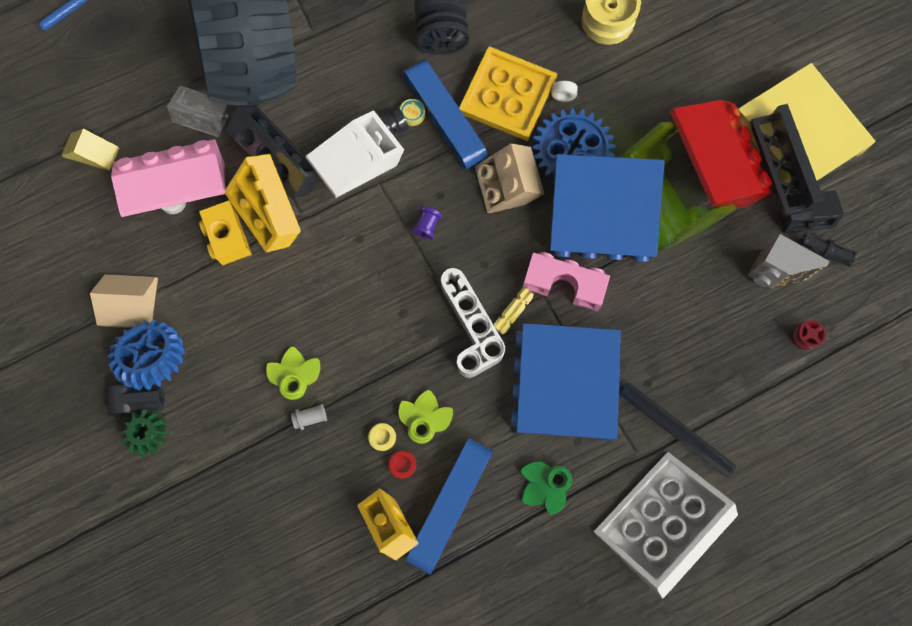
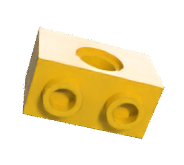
[199,201,252,265]
[357,489,418,560]

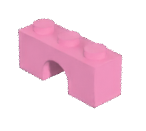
[523,252,610,311]

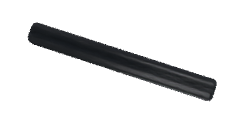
[619,382,736,477]

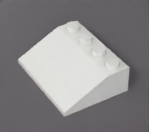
[594,452,738,598]

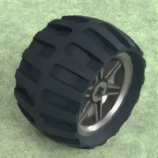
[188,0,296,106]

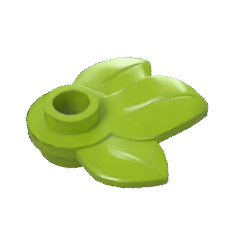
[267,347,320,400]
[399,390,453,444]

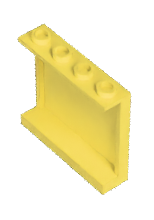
[739,63,876,195]

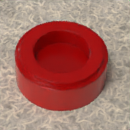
[389,451,416,479]

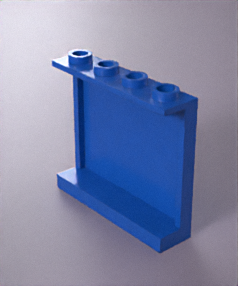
[549,154,665,261]
[511,323,621,441]

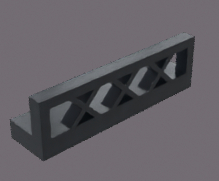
[749,103,824,217]

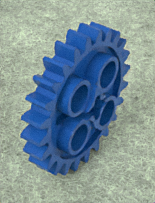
[532,108,616,185]

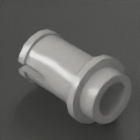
[291,404,327,430]

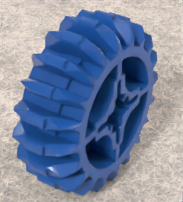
[108,320,185,391]

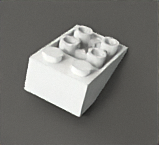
[306,110,404,198]

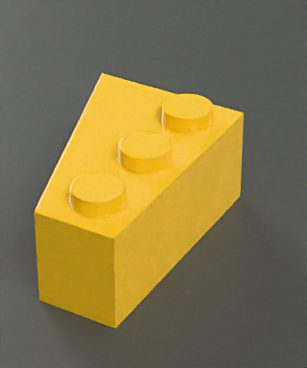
[225,154,301,253]

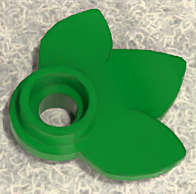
[521,462,572,515]

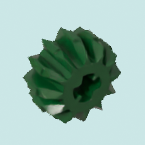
[119,409,170,456]

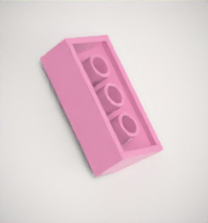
[111,139,225,217]

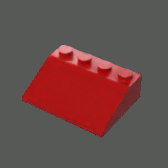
[670,100,773,208]

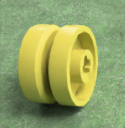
[581,0,641,45]

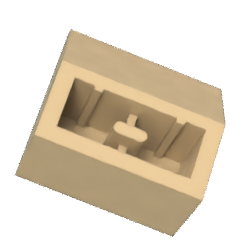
[475,143,544,213]

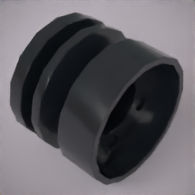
[414,0,469,55]

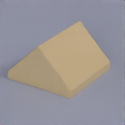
[90,275,158,328]

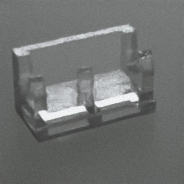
[167,86,228,137]

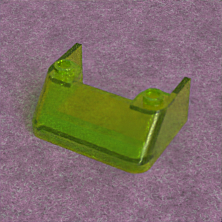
[619,121,737,250]

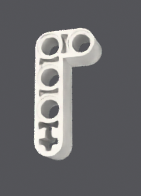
[441,268,505,378]

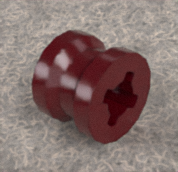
[791,320,826,350]

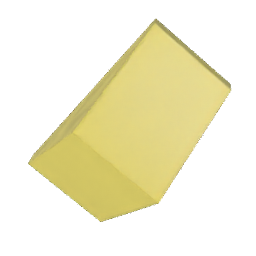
[61,129,119,171]

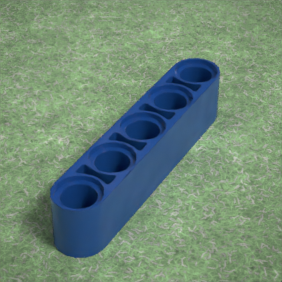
[402,59,488,170]
[406,438,493,575]

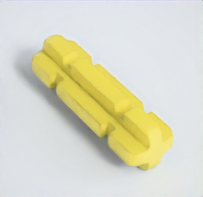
[494,288,533,334]

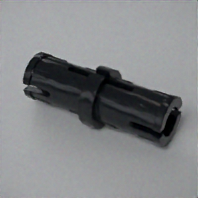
[799,233,857,267]

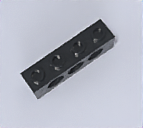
[226,105,320,200]

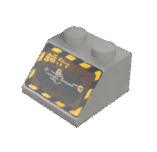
[748,234,829,288]

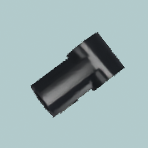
[108,385,165,416]

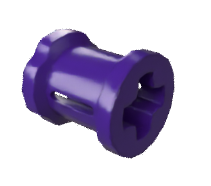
[411,206,442,240]

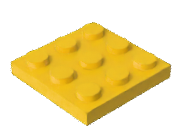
[459,47,557,141]

